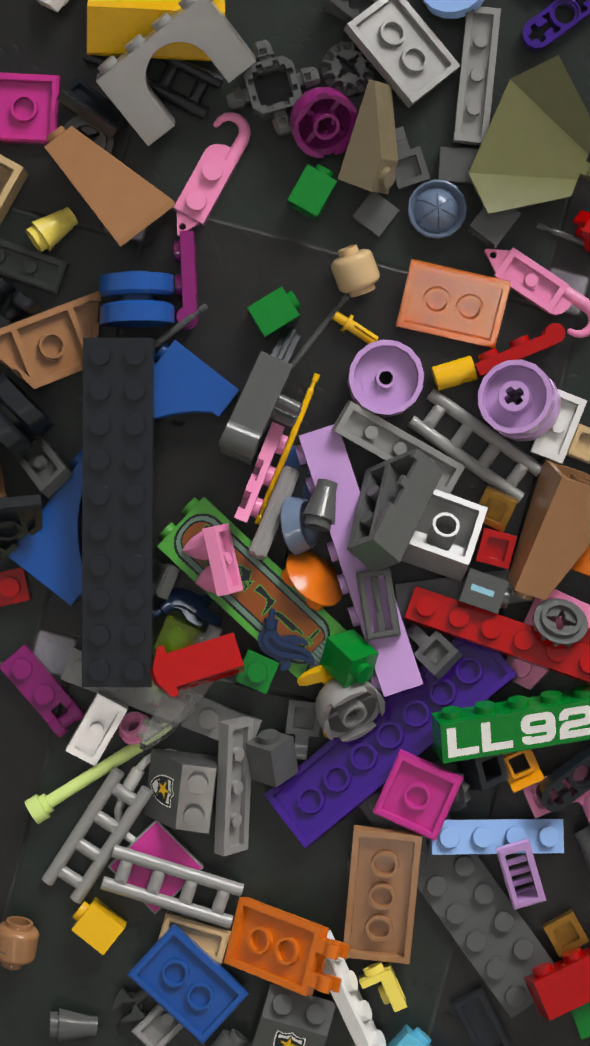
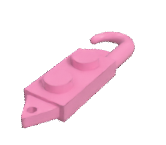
[173,112,251,236]
[484,247,590,338]

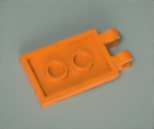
[223,897,350,996]

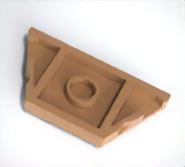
[0,291,101,390]

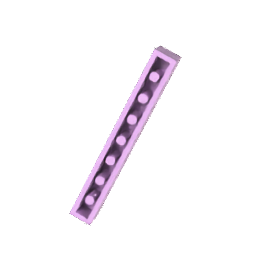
[294,424,423,697]

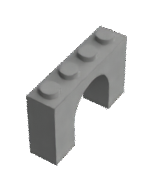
[96,0,256,146]

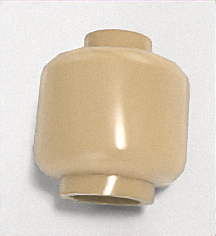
[331,244,380,297]

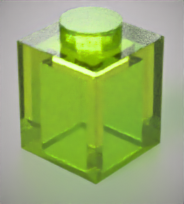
[154,615,200,653]

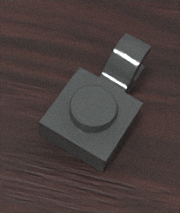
[395,126,431,190]
[406,623,463,680]
[285,699,320,760]

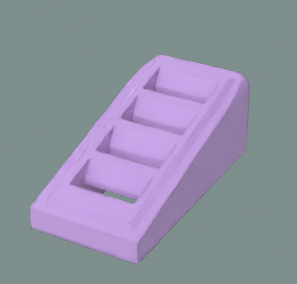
[495,838,546,910]

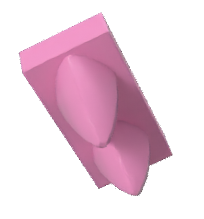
[182,523,243,597]

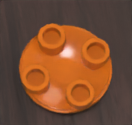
[281,550,343,611]

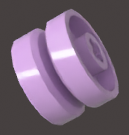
[347,339,424,418]
[478,359,561,442]

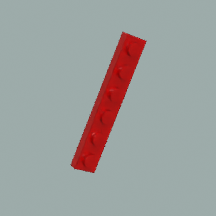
[404,586,590,684]

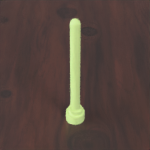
[25,723,171,824]

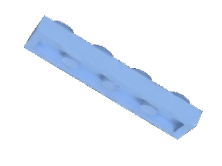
[428,819,564,855]

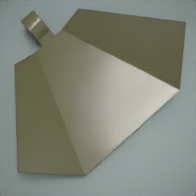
[468,55,590,215]

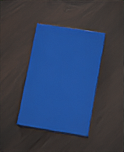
[127,923,249,1044]

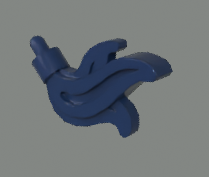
[154,588,222,628]
[258,608,315,671]

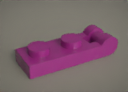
[174,231,198,330]
[0,644,85,738]

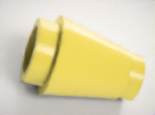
[26,207,78,253]

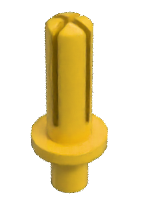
[332,311,379,344]

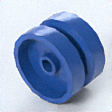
[99,271,175,328]

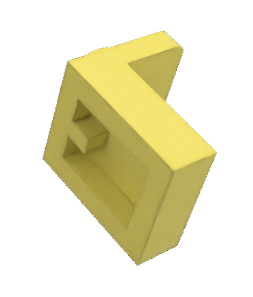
[359,961,407,1012]

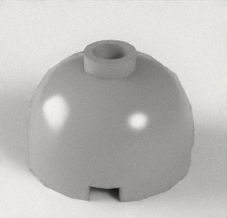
[315,678,385,742]

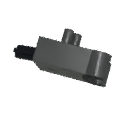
[218,327,302,466]

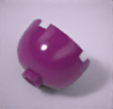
[289,87,358,158]

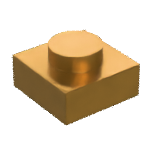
[479,485,519,532]
[542,909,589,957]

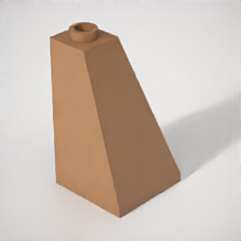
[44,126,176,247]
[507,459,590,601]

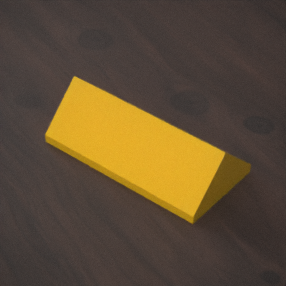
[87,0,225,61]

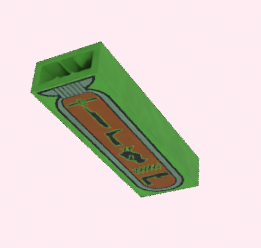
[157,497,347,687]

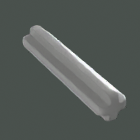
[248,466,300,560]

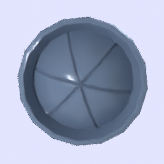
[408,179,467,239]
[280,497,319,555]

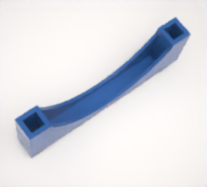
[8,340,240,606]

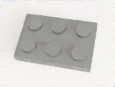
[343,0,461,108]

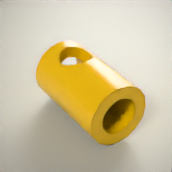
[431,356,478,391]

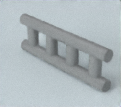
[407,388,543,504]
[42,767,153,904]
[100,844,244,929]

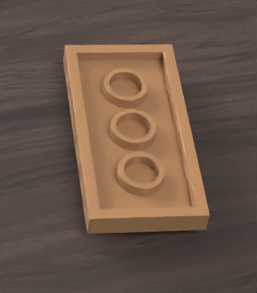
[343,825,422,964]

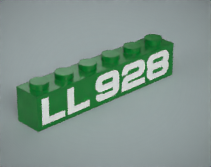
[431,685,590,764]

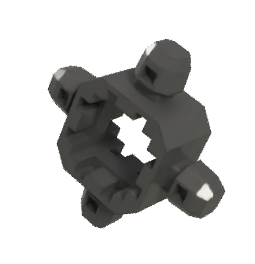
[225,40,321,137]

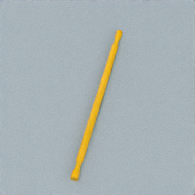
[254,373,320,525]

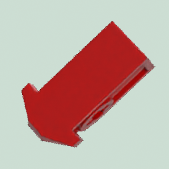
[150,632,244,698]

